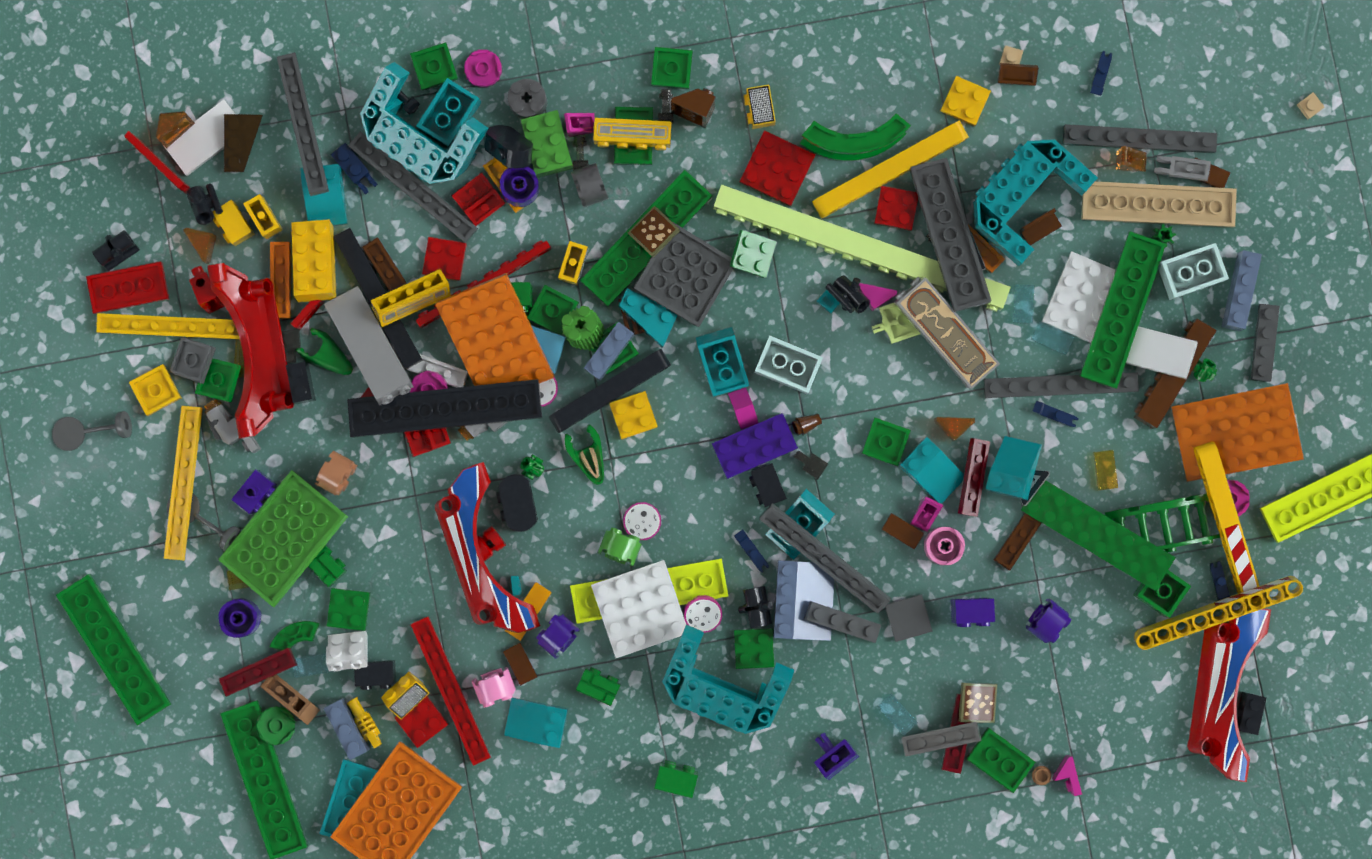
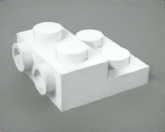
[326,631,368,671]

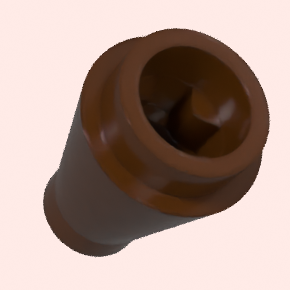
[792,413,822,436]

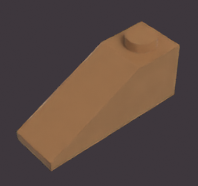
[260,675,320,725]

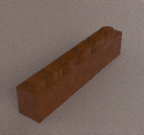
[1134,319,1217,429]

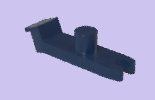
[1090,51,1112,96]
[1033,401,1078,427]
[734,529,769,573]
[1210,561,1233,607]

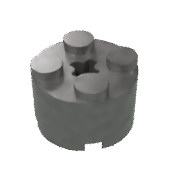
[508,79,547,119]
[571,163,609,207]

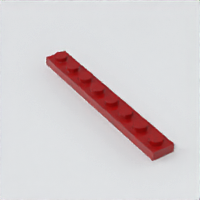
[416,240,551,329]
[410,616,491,766]

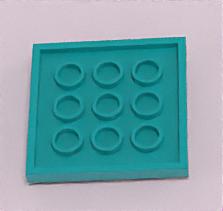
[319,759,379,837]

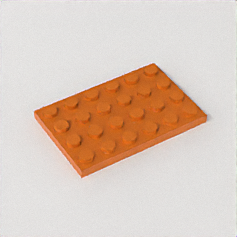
[435,273,554,386]
[1171,383,1304,482]
[330,741,462,859]

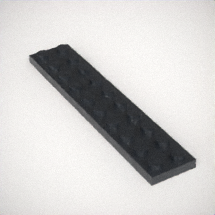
[347,379,542,438]

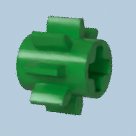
[1151,224,1176,248]
[1192,358,1217,382]
[520,454,544,480]

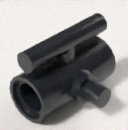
[187,184,223,225]
[92,230,140,272]
[825,275,870,314]
[738,586,773,628]

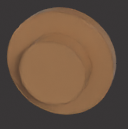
[1032,766,1051,785]

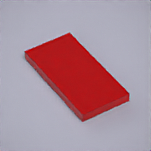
[124,131,190,194]
[86,261,169,314]

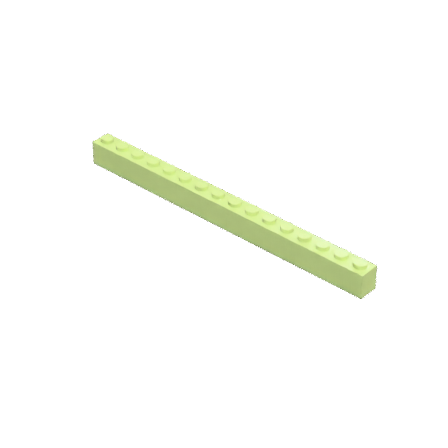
[713,185,1011,312]

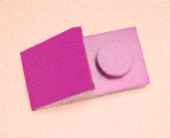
[1052,755,1082,796]

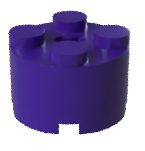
[500,167,539,207]
[1026,598,1071,643]
[218,599,262,638]
[536,614,581,659]

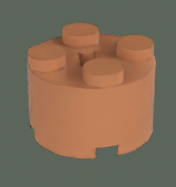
[315,451,358,496]

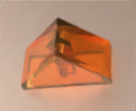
[156,111,195,149]
[1116,146,1147,172]
[183,228,217,264]
[934,417,975,441]

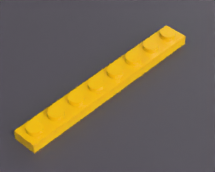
[97,313,240,339]
[164,406,202,561]

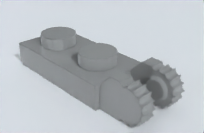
[1154,156,1211,182]

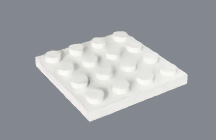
[1041,251,1115,343]
[591,560,686,658]

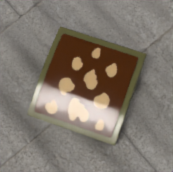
[628,206,680,258]
[959,682,997,723]

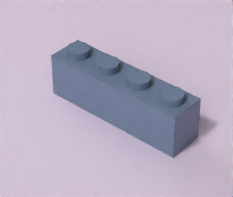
[1221,250,1262,331]

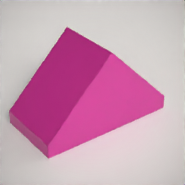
[564,113,595,138]
[859,283,897,311]
[728,387,759,430]
[910,496,943,532]

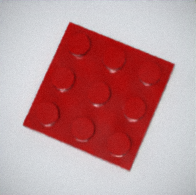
[739,130,815,207]

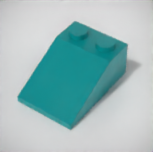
[300,164,348,226]
[696,327,750,397]
[986,436,1042,500]
[898,437,964,504]
[765,489,835,560]
[504,697,568,748]

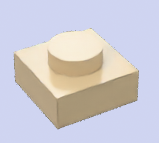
[999,45,1023,65]
[1297,92,1325,120]

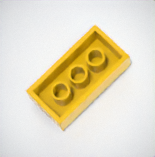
[291,219,336,302]

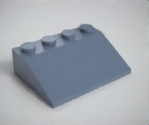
[773,560,834,641]

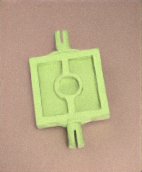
[871,303,920,344]

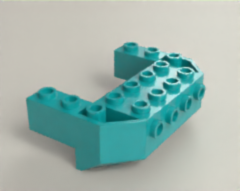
[360,62,488,184]
[973,139,1098,267]
[662,624,794,734]

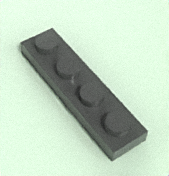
[1250,304,1280,382]
[804,601,881,643]
[901,722,982,757]

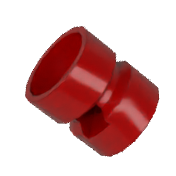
[477,526,506,562]

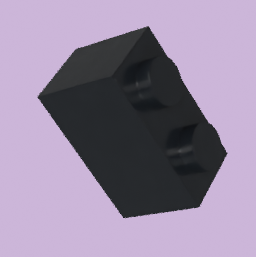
[286,361,316,404]
[749,463,787,507]
[354,660,396,690]
[1237,692,1267,735]

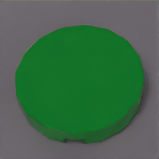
[256,706,295,745]

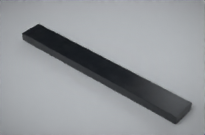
[333,228,423,370]

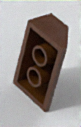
[671,88,716,128]

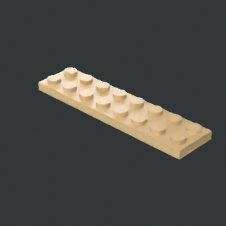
[1081,182,1237,228]

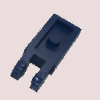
[331,143,378,195]

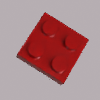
[874,186,918,231]
[422,237,467,281]
[394,696,449,748]

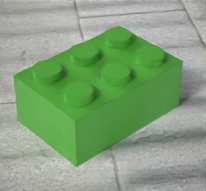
[521,110,573,178]

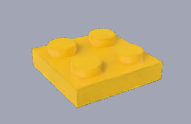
[940,76,991,127]
[129,364,182,416]
[609,391,658,440]

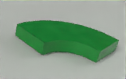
[269,621,320,651]

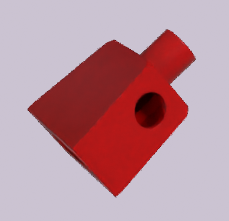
[189,266,225,314]

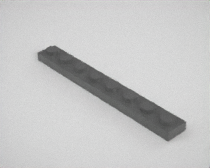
[277,52,329,196]
[1063,124,1217,153]
[348,131,478,243]
[984,372,1139,398]
[759,503,891,614]

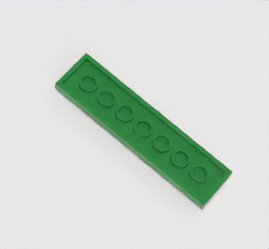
[580,170,713,307]
[1079,231,1166,389]
[1021,480,1176,591]
[56,574,171,726]
[220,700,308,859]

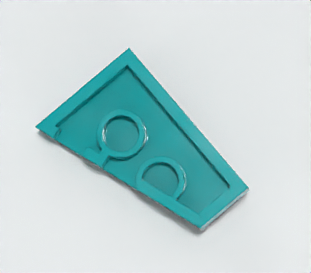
[618,288,677,348]

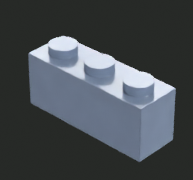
[584,322,634,381]
[323,698,370,760]

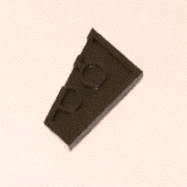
[224,114,263,172]

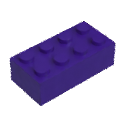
[712,413,798,479]

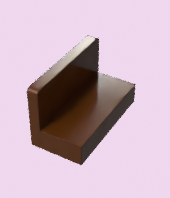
[1019,208,1062,246]

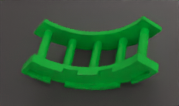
[799,113,911,161]
[1105,493,1220,552]

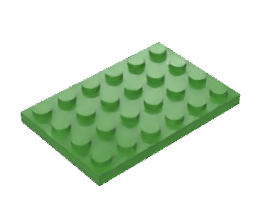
[218,470,348,607]

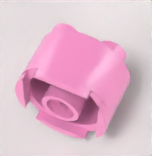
[924,527,965,565]
[471,667,516,708]

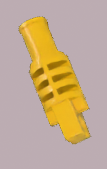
[347,697,382,748]

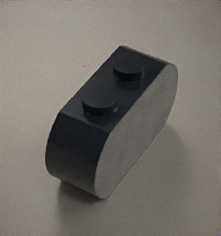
[484,125,533,168]
[496,474,538,532]

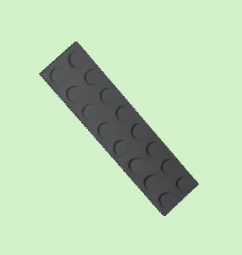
[909,158,992,312]

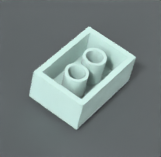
[1158,243,1229,300]
[754,335,823,394]

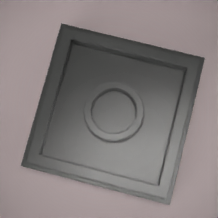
[169,337,216,384]
[885,594,933,642]

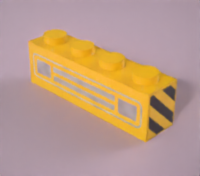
[593,118,672,151]
[371,269,451,327]

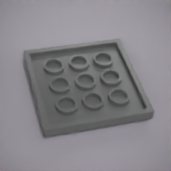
[633,222,734,327]

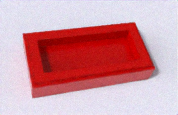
[290,300,324,330]

